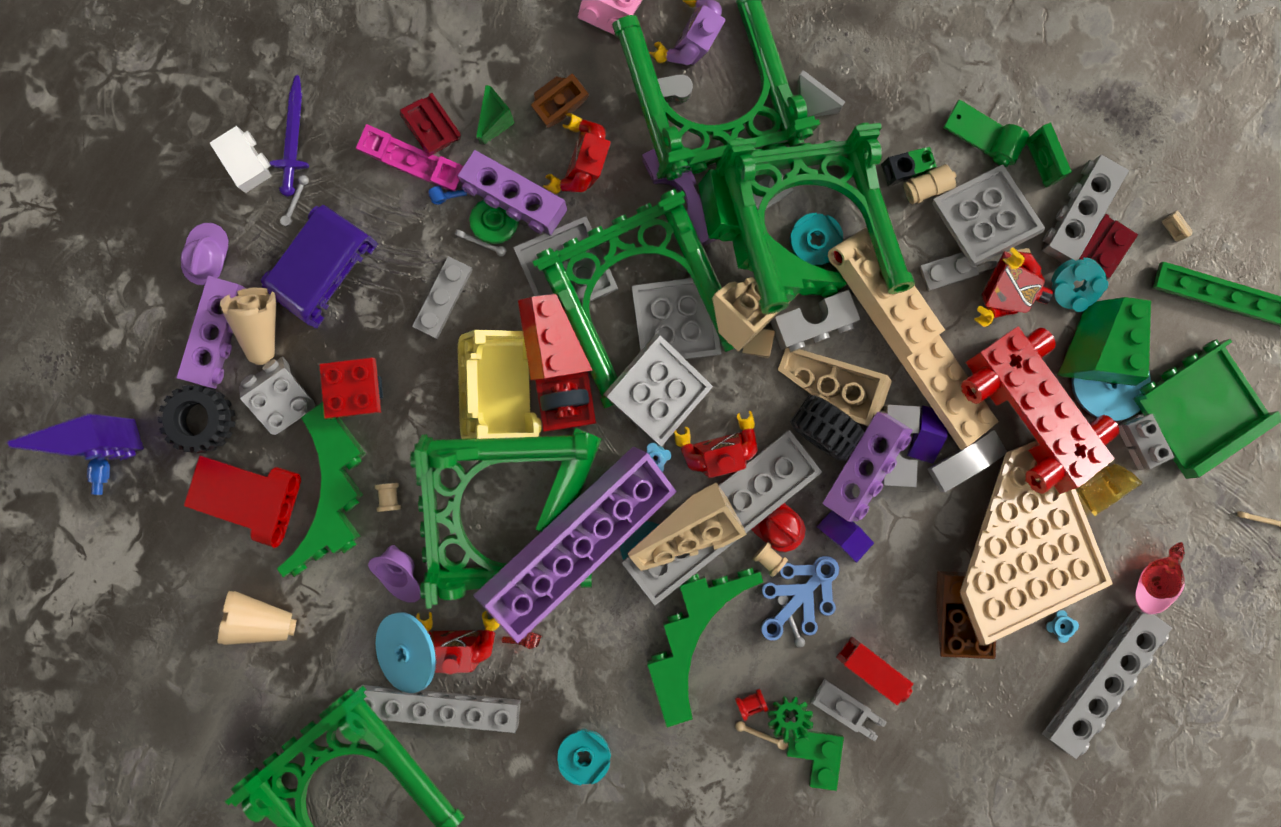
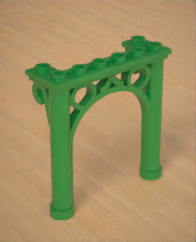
[612,0,820,180]
[715,123,915,314]
[533,189,735,408]
[410,432,592,609]
[225,686,465,827]

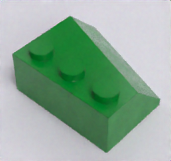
[1057,297,1151,386]

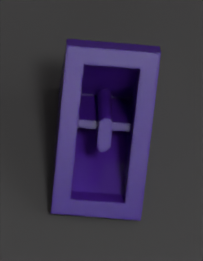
[907,405,948,464]
[817,510,874,563]

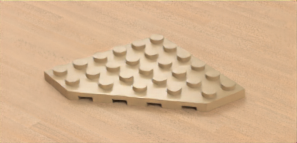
[960,440,1113,645]

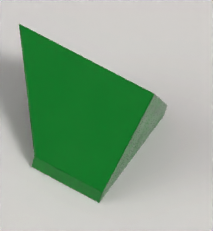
[476,85,515,144]

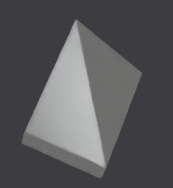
[797,70,845,117]

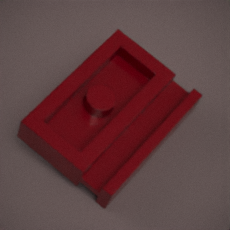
[399,93,461,157]
[1079,214,1138,280]

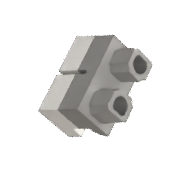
[1118,414,1174,471]

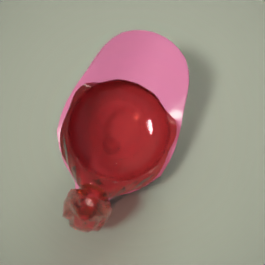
[1135,542,1185,614]

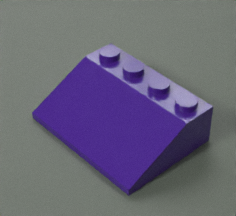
[7,414,144,461]

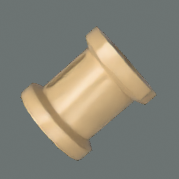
[374,483,401,512]
[752,542,788,577]

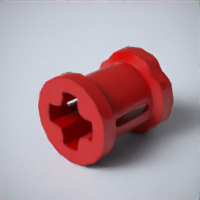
[735,689,769,721]

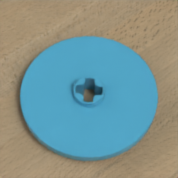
[1071,373,1151,421]
[375,612,436,693]

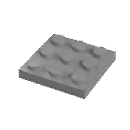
[932,164,1045,267]
[514,216,618,305]
[632,278,721,360]
[603,334,713,447]

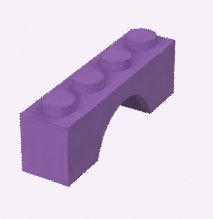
[642,149,717,246]

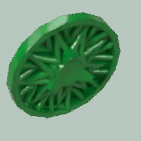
[469,200,519,244]

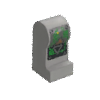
[658,75,693,103]

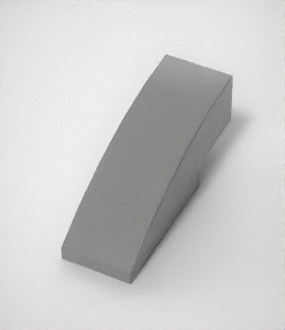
[927,430,1007,492]

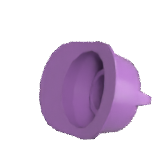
[181,223,229,285]
[368,545,421,602]

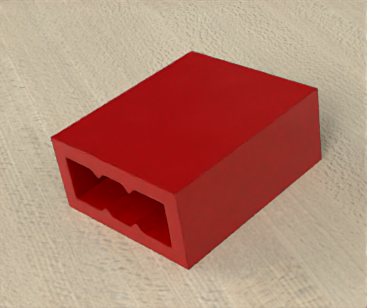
[836,636,914,706]

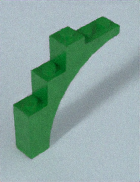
[698,169,847,302]
[277,402,366,577]
[647,567,763,727]

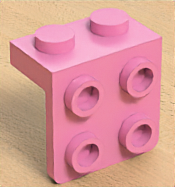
[578,0,643,35]

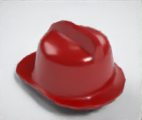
[751,503,805,552]

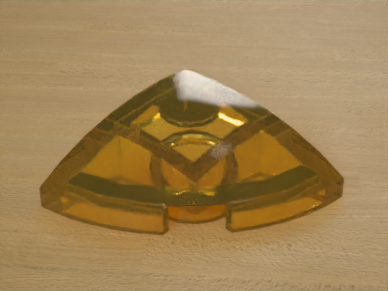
[1076,463,1143,516]

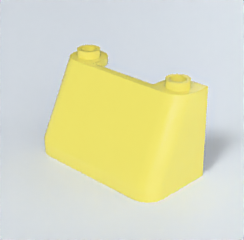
[458,330,542,439]

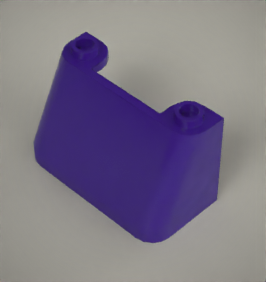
[261,205,378,328]

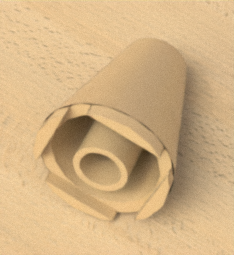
[220,288,276,365]
[218,591,297,645]

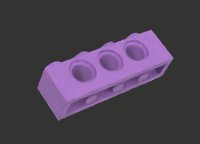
[458,150,567,236]
[177,276,247,389]
[822,411,913,521]

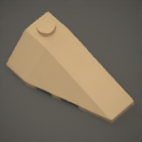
[712,277,798,352]
[778,348,892,426]
[628,483,747,571]

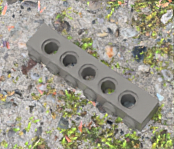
[1042,606,1172,759]
[355,685,521,733]

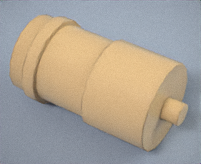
[903,164,956,204]

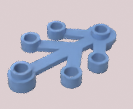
[761,556,839,640]

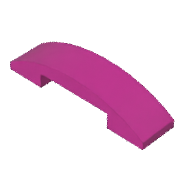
[356,124,464,192]

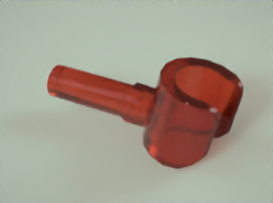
[502,632,541,649]

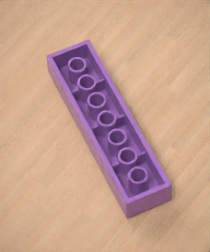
[473,446,677,643]

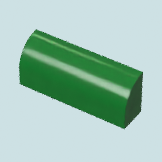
[535,428,602,532]

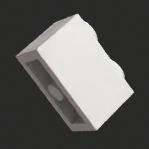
[210,126,272,193]

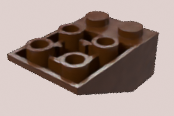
[936,571,996,659]

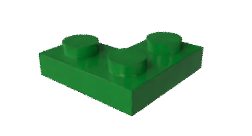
[786,730,844,791]

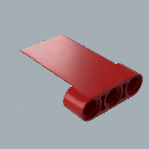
[184,455,301,548]

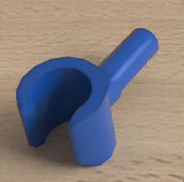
[428,186,467,205]

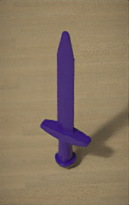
[269,75,309,196]

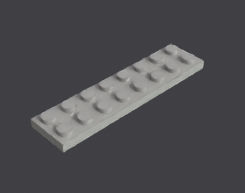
[621,430,822,605]

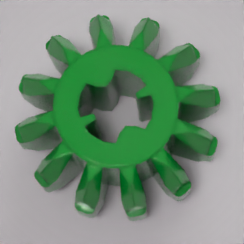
[768,696,813,744]

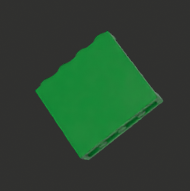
[1133,339,1281,479]

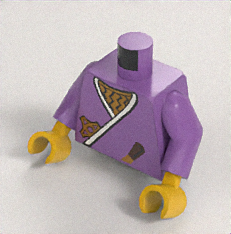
[649,0,725,65]

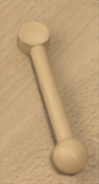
[1237,511,1281,527]
[735,721,788,750]

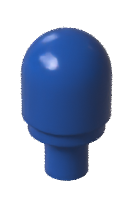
[86,458,110,495]

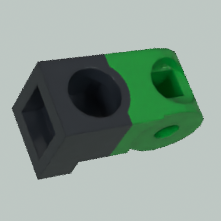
[881,147,937,186]

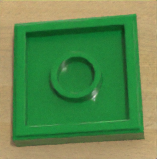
[1026,123,1072,188]

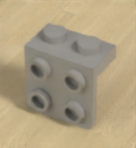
[239,356,315,435]

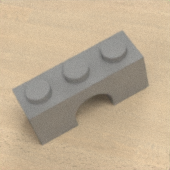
[770,290,860,352]
[879,405,920,487]

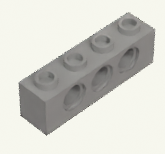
[1041,155,1129,263]

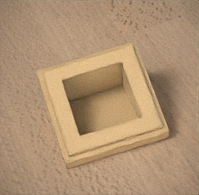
[1162,211,1193,242]
[742,329,775,358]

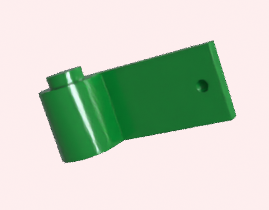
[943,99,1030,167]

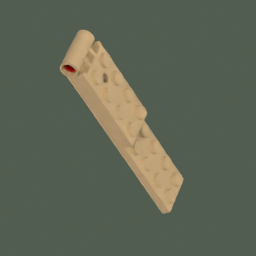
[828,227,999,450]

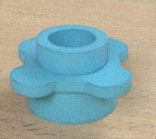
[647,443,671,472]
[1046,610,1079,643]

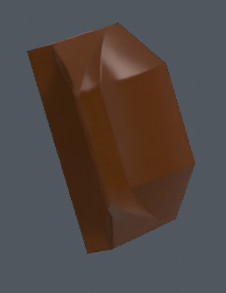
[531,73,589,128]

